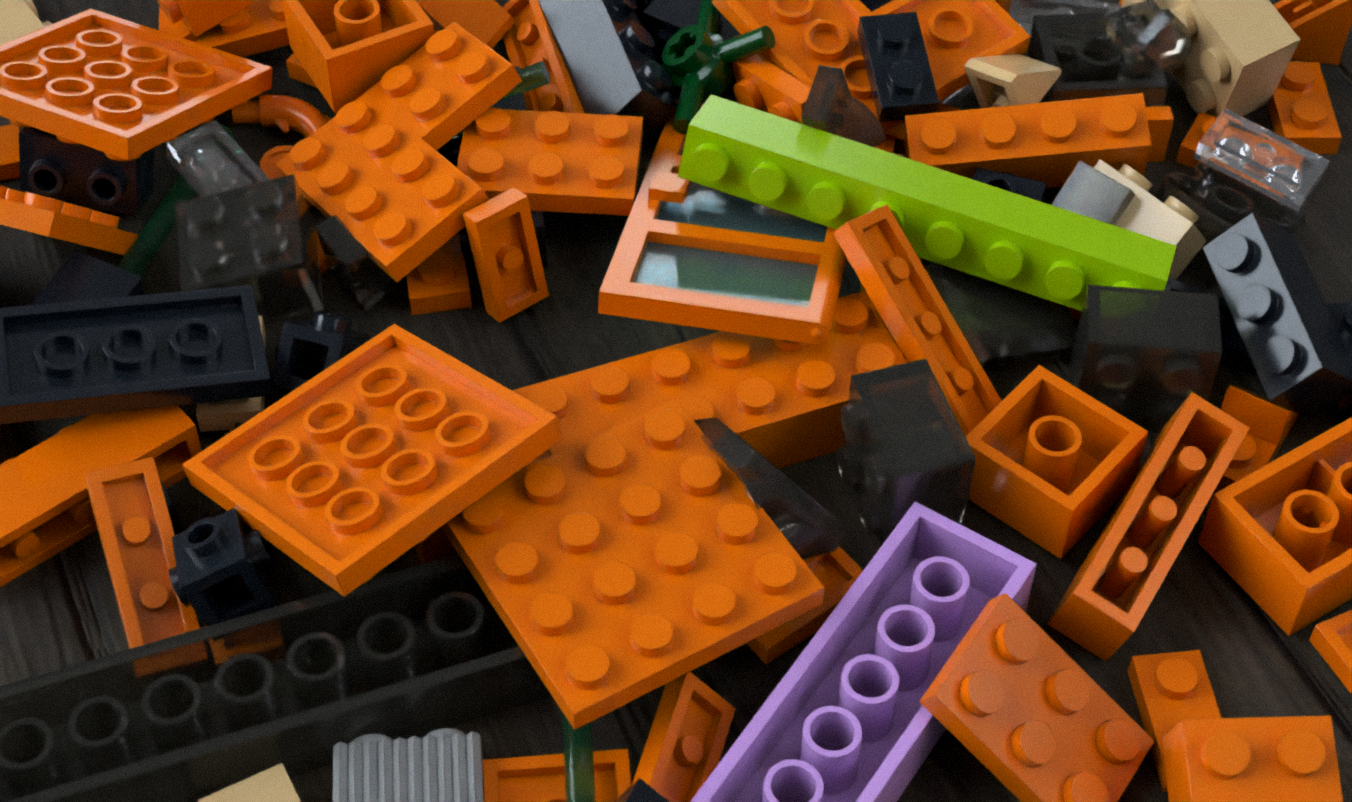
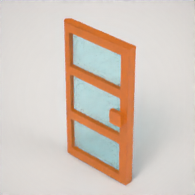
[598,100,872,345]

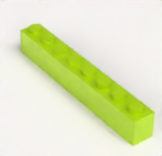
[678,94,1177,333]

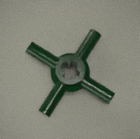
[661,0,775,135]

